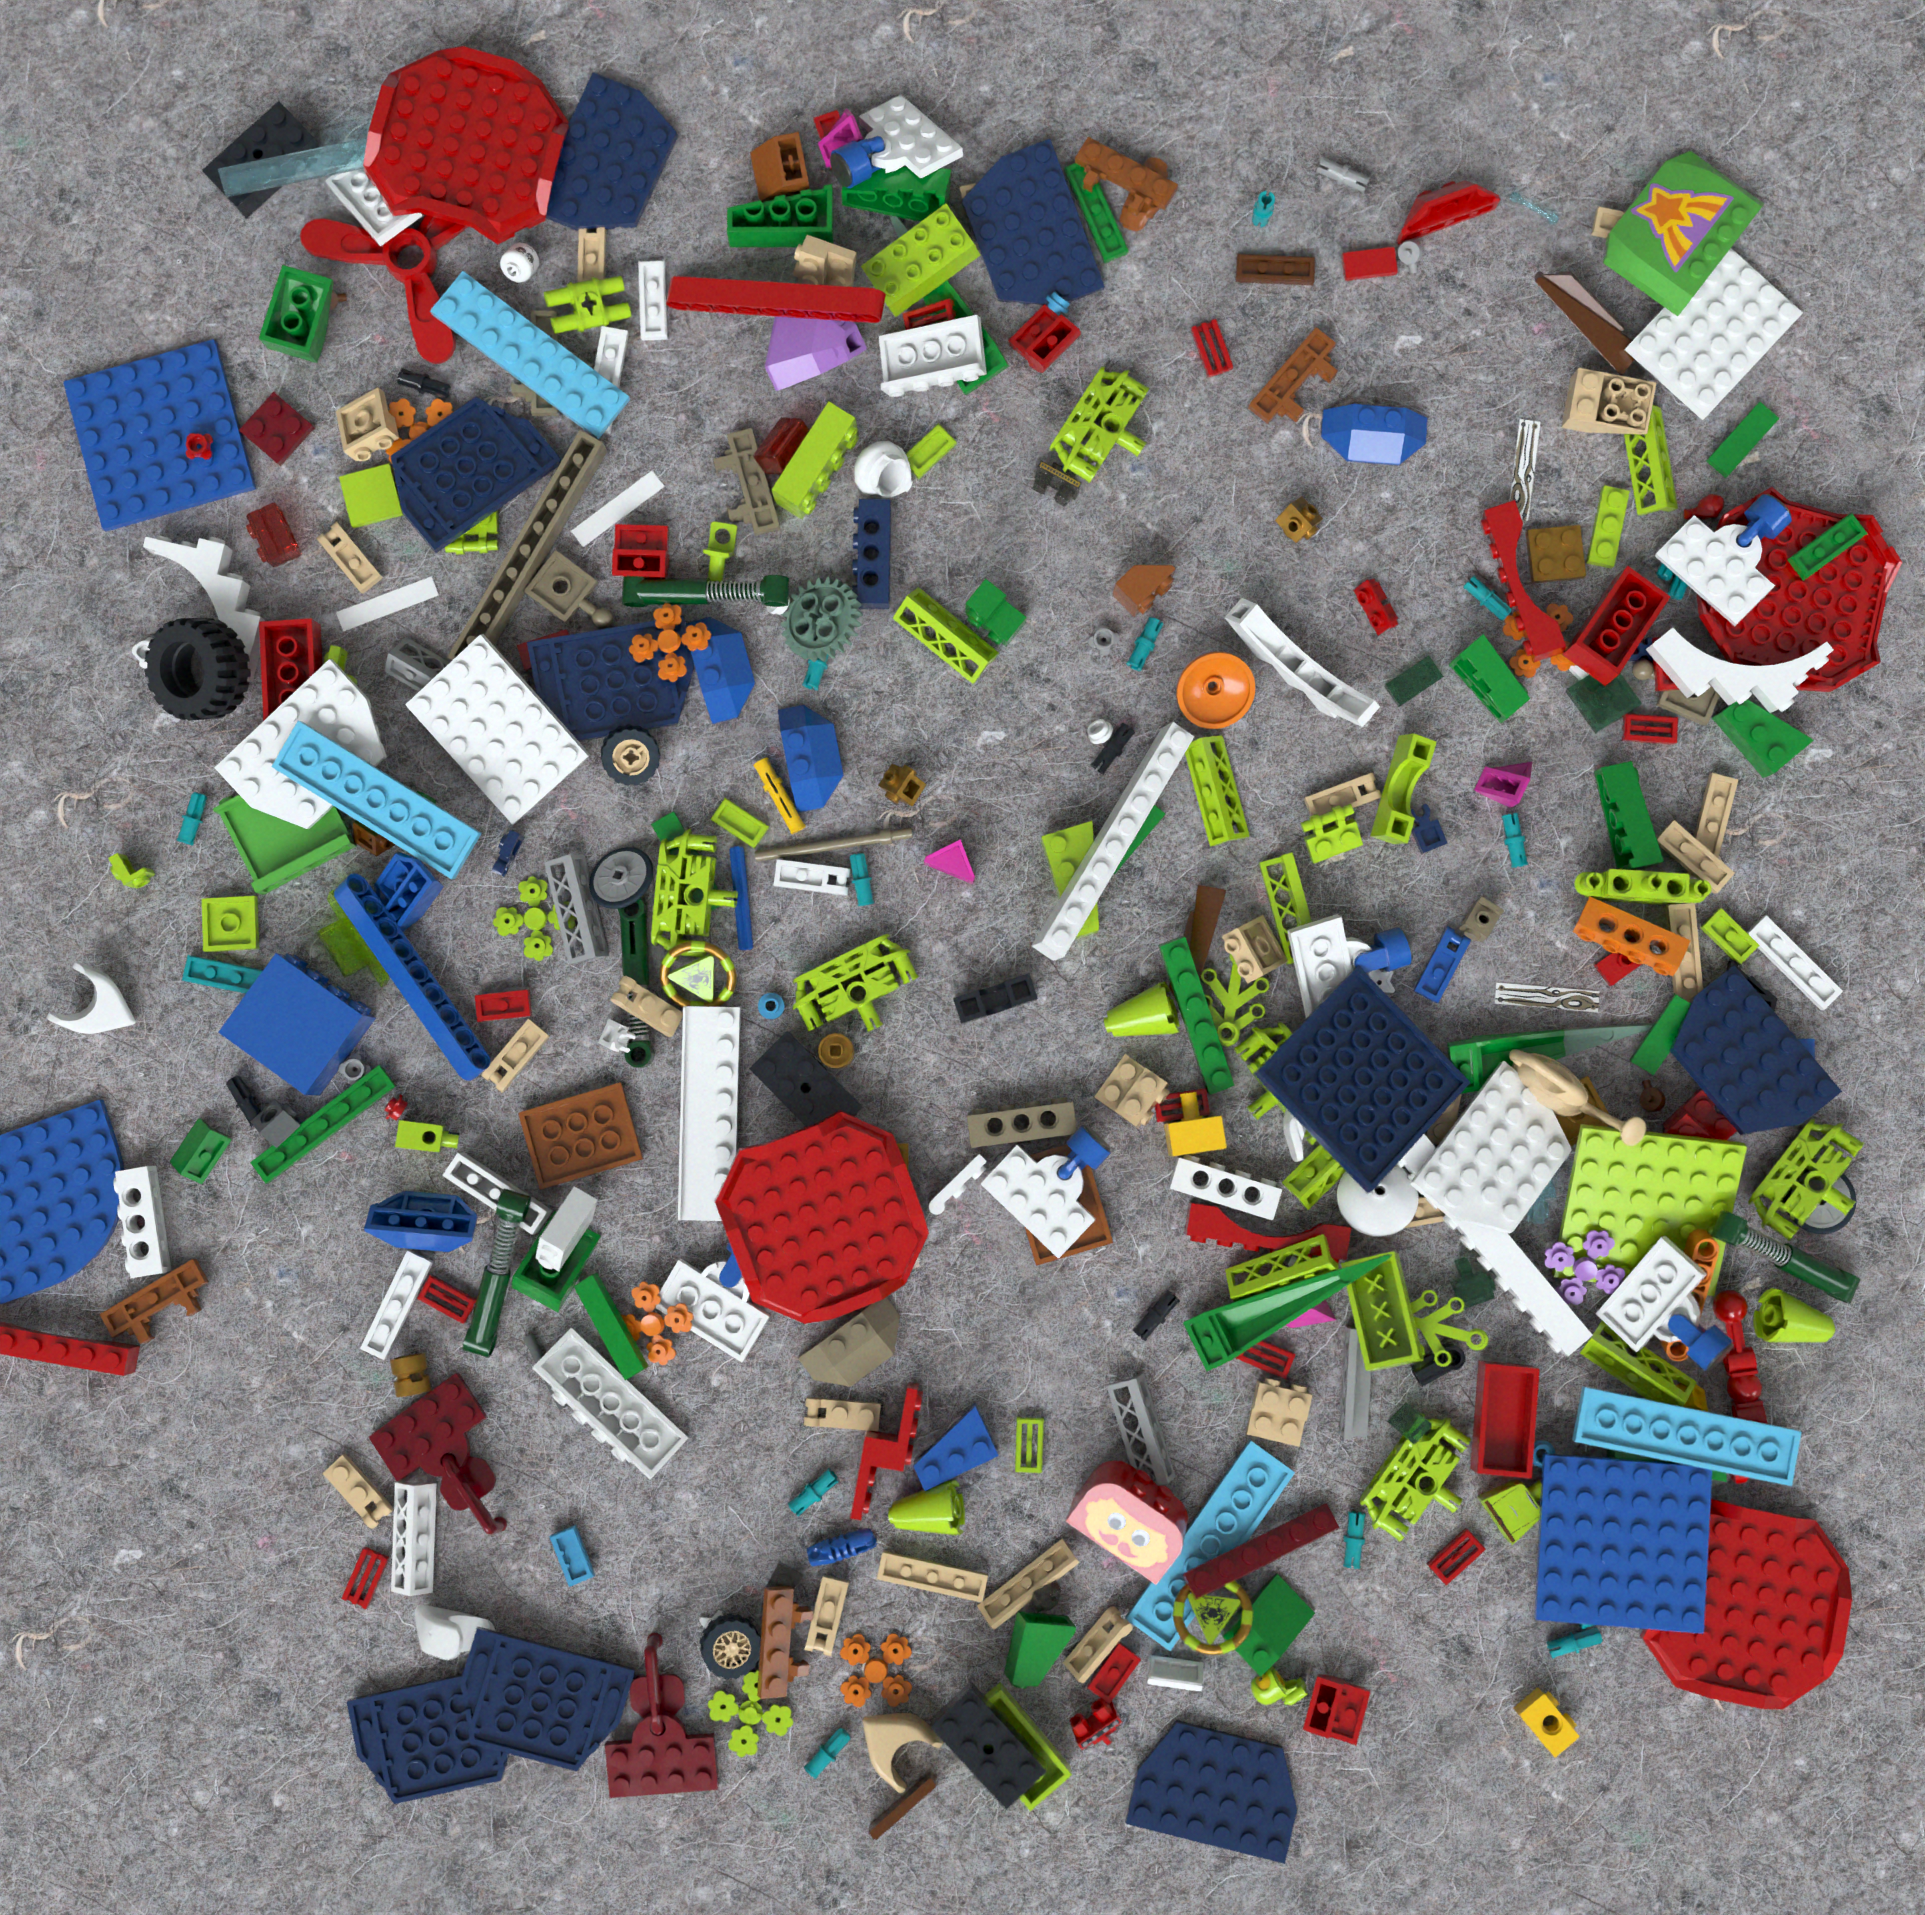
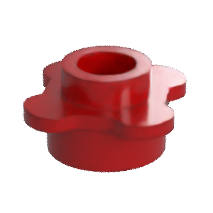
[186,433,213,460]
[384,1094,408,1121]

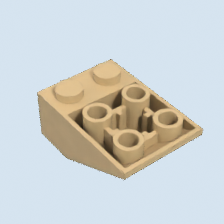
[1561,368,1656,435]

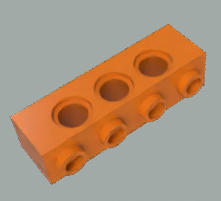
[1573,896,1691,976]

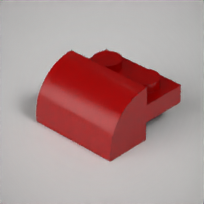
[1008,304,1081,373]
[612,524,670,578]
[1303,1674,1371,1746]

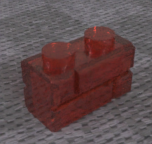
[753,417,810,475]
[246,503,302,567]

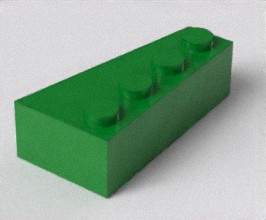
[842,166,951,222]
[727,184,834,247]
[1594,761,1664,870]

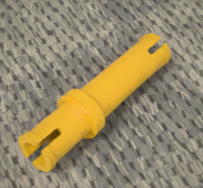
[753,757,806,835]

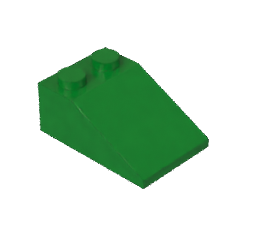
[258,265,334,363]
[511,1211,601,1313]
[1221,1573,1315,1677]

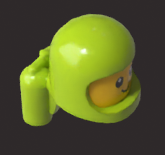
[1251,1666,1308,1705]

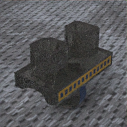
[1032,460,1082,507]

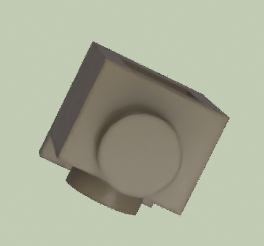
[1459,896,1504,942]

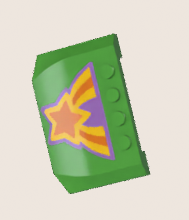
[1603,151,1764,317]

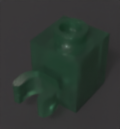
[1450,1257,1496,1309]

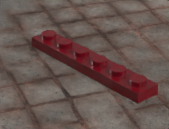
[1182,1503,1340,1600]

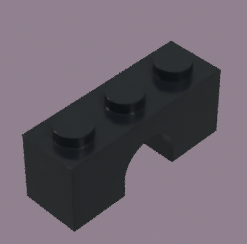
[953,973,1038,1025]

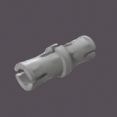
[1316,156,1371,193]

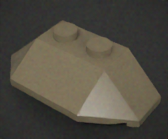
[798,1297,900,1387]

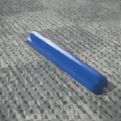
[729,846,753,951]

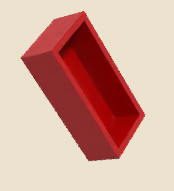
[1470,1360,1540,1479]

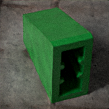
[1004,1611,1076,1689]

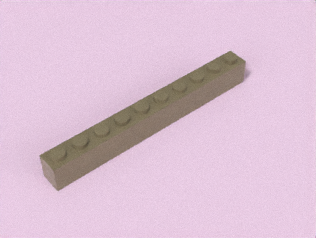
[447,430,608,661]

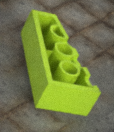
[1041,821,1099,940]

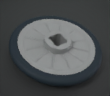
[589,847,653,909]
[1784,1169,1856,1234]

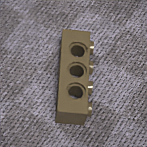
[967,1097,1077,1148]

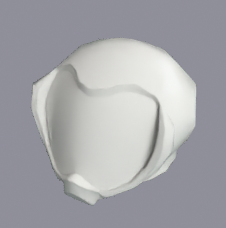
[854,441,913,499]

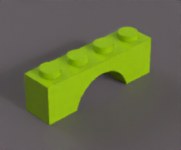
[1370,733,1437,844]

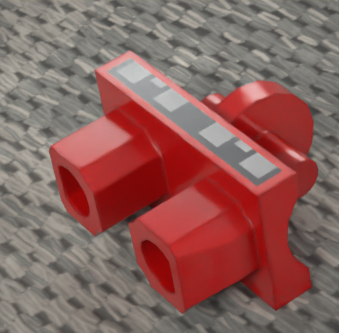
[1069,1698,1122,1750]

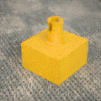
[1164,1092,1227,1156]

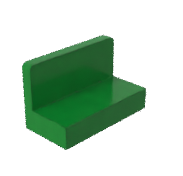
[170,1118,232,1184]

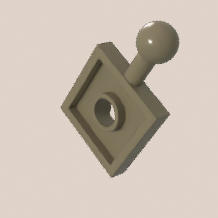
[524,550,613,629]
[1632,659,1720,726]

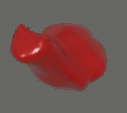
[1684,494,1725,520]

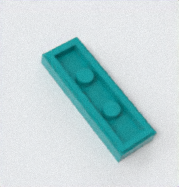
[182,955,263,994]

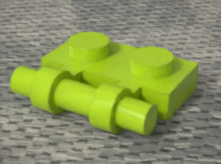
[445,510,499,555]
[1300,804,1363,864]

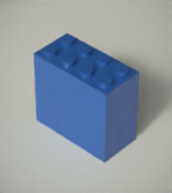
[218,953,376,1096]

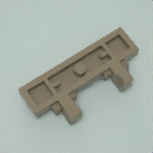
[511,311,559,416]
[713,428,780,536]

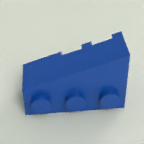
[913,1402,999,1491]

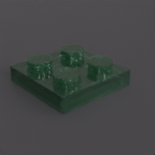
[1565,673,1642,734]

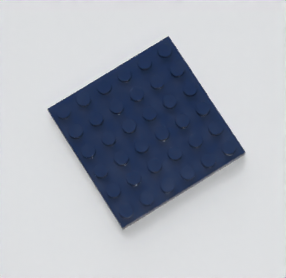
[1253,966,1471,1193]

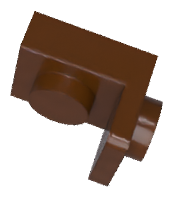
[353,820,395,857]

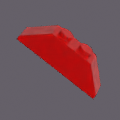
[1396,180,1500,245]

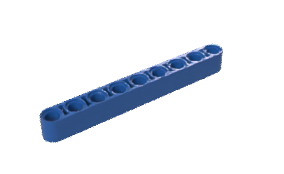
[334,873,491,1081]

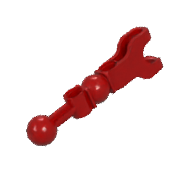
[1713,1290,1767,1484]

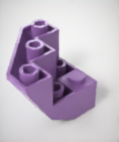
[765,317,867,391]

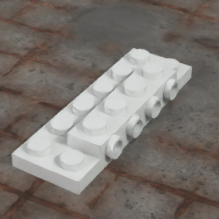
[532,1328,688,1480]

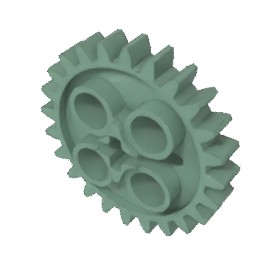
[780,577,863,662]

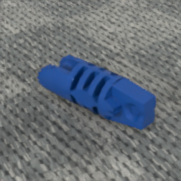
[807,1528,877,1567]

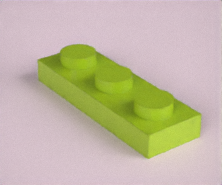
[1586,485,1630,569]

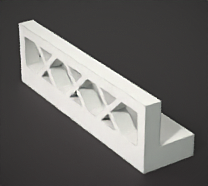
[391,1481,437,1596]

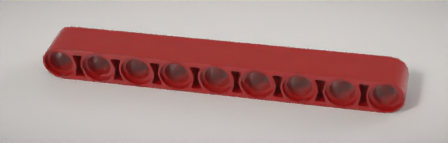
[666,276,886,323]

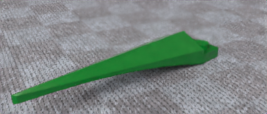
[1183,1254,1391,1372]

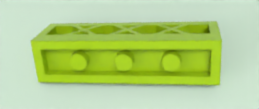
[1624,405,1678,516]
[893,587,999,684]
[1185,735,1250,847]
[1259,852,1312,965]
[1282,1144,1345,1210]
[1225,1234,1339,1301]
[1580,1320,1697,1407]

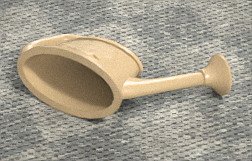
[1509,1049,1646,1146]

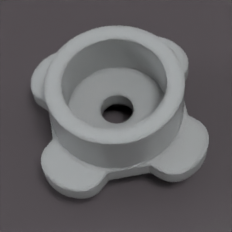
[1088,624,1119,656]
[339,1054,371,1085]

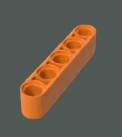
[1660,1229,1719,1361]

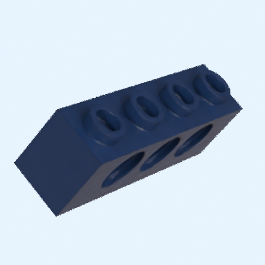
[852,499,891,609]

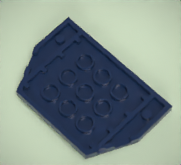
[546,72,678,231]
[962,139,1105,305]
[391,397,562,554]
[527,616,694,742]
[1669,965,1842,1135]
[460,1626,635,1771]
[346,1674,509,1804]
[1125,1720,1297,1864]

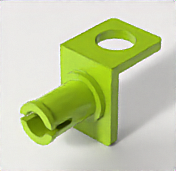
[703,521,737,582]

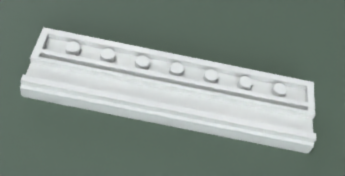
[678,1006,741,1221]

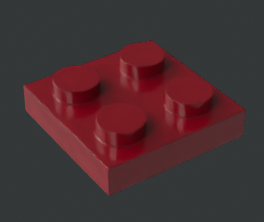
[239,391,315,466]

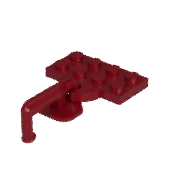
[369,1373,507,1535]
[605,1632,719,1798]

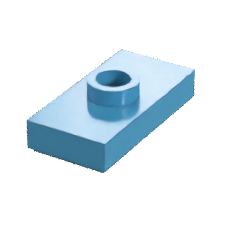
[549,1524,596,1587]

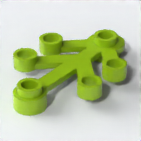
[1200,953,1270,1046]
[1410,1290,1489,1367]

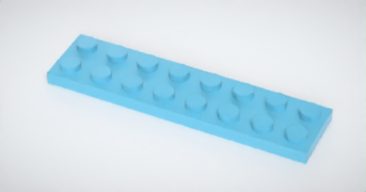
[430,271,630,440]
[271,721,482,879]
[1572,1386,1802,1486]
[1125,1439,1295,1651]

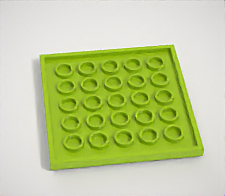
[1552,1124,1747,1296]

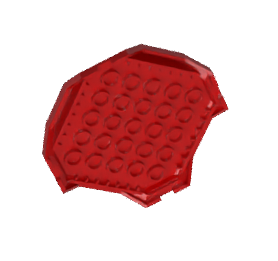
[363,46,569,245]
[1697,487,1903,692]
[714,1110,929,1324]
[1640,1498,1852,1709]

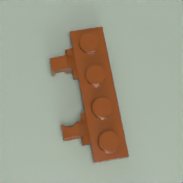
[1075,137,1178,217]
[1248,327,1338,424]
[99,1259,209,1344]
[757,1586,813,1699]

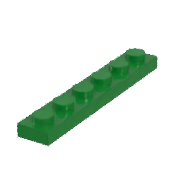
[1158,936,1235,1095]
[250,1065,397,1184]

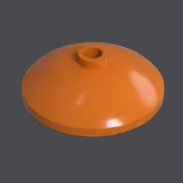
[1176,651,1255,729]

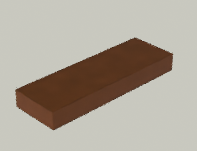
[1235,254,1315,286]
[868,1770,937,1840]

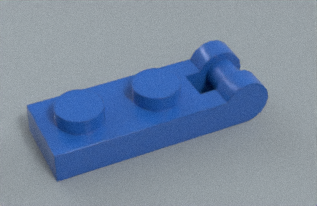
[1413,926,1471,1003]

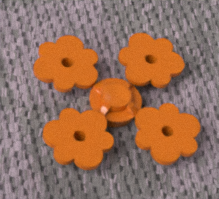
[385,398,453,463]
[629,603,712,682]
[1503,603,1576,678]
[621,1281,694,1365]
[840,1633,912,1707]

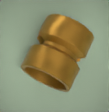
[818,1033,855,1069]
[390,1353,431,1397]

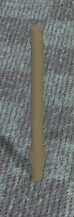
[755,828,913,862]

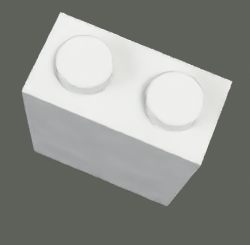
[536,1187,597,1271]

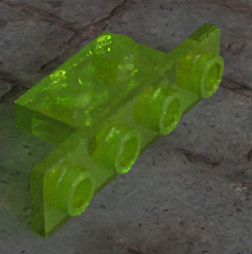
[317,890,390,988]

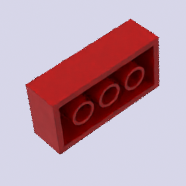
[1563,566,1671,686]
[259,618,323,721]

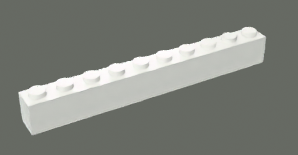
[1032,722,1194,961]
[1397,1134,1593,1356]

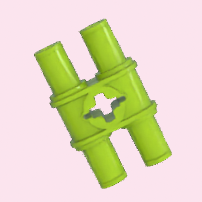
[544,275,631,334]

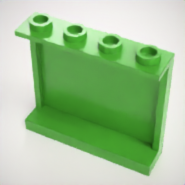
[213,795,357,895]

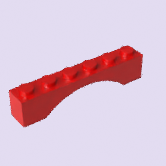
[1480,500,1566,663]
[1184,1202,1351,1264]
[0,1321,140,1376]

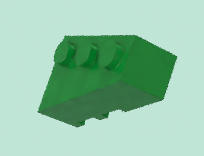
[1449,634,1530,724]
[1712,699,1814,778]

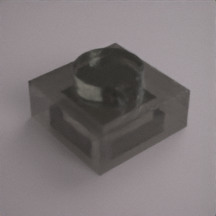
[766,1561,803,1593]
[1030,1580,1062,1614]

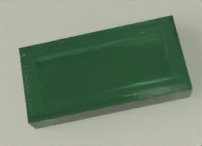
[1384,656,1444,707]
[1387,1403,1432,1445]

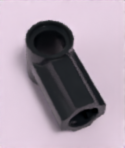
[1409,1343,1466,1387]

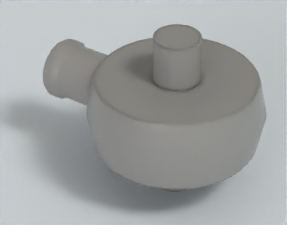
[1398,239,1423,273]

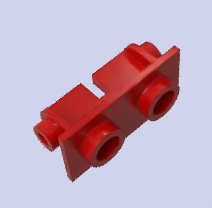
[1353,578,1399,636]

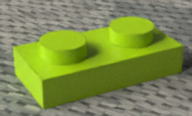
[1699,908,1760,965]

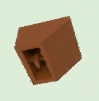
[750,132,810,202]
[1112,565,1176,617]

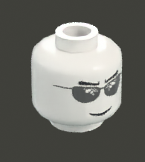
[500,242,539,283]

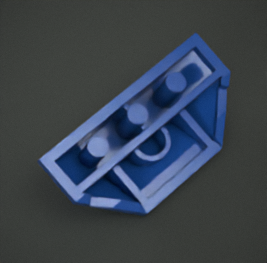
[1321,404,1428,465]
[686,617,755,724]
[778,705,844,813]
[374,852,444,932]
[364,1191,478,1252]

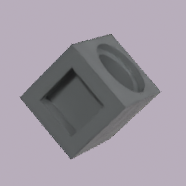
[251,1099,301,1148]

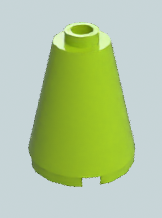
[1104,981,1180,1037]
[1753,1288,1835,1343]
[888,1480,965,1535]

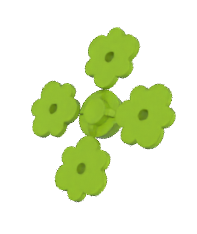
[493,876,577,961]
[708,1669,793,1757]

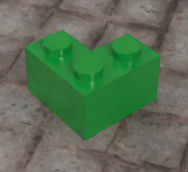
[966,579,1027,647]

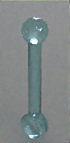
[1509,192,1559,225]

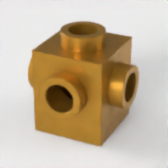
[1275,496,1323,543]
[878,764,927,807]

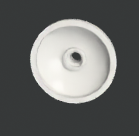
[1337,1164,1418,1237]

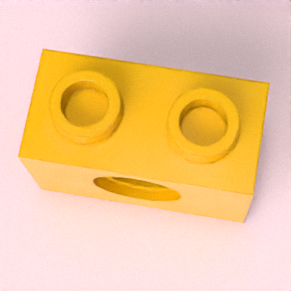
[1513,1687,1580,1758]

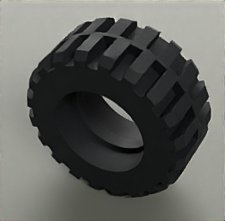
[144,618,251,721]

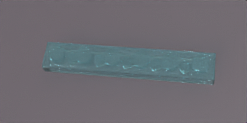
[218,138,367,197]

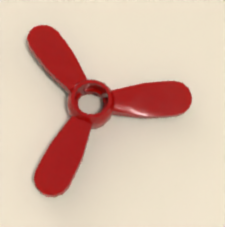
[300,215,468,364]

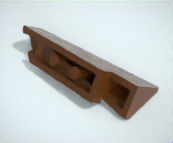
[1535,271,1634,375]
[1169,885,1226,1000]

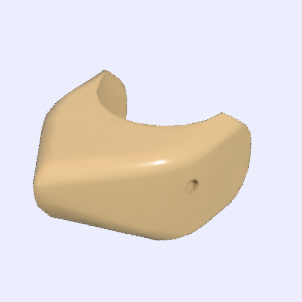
[863,1713,944,1794]

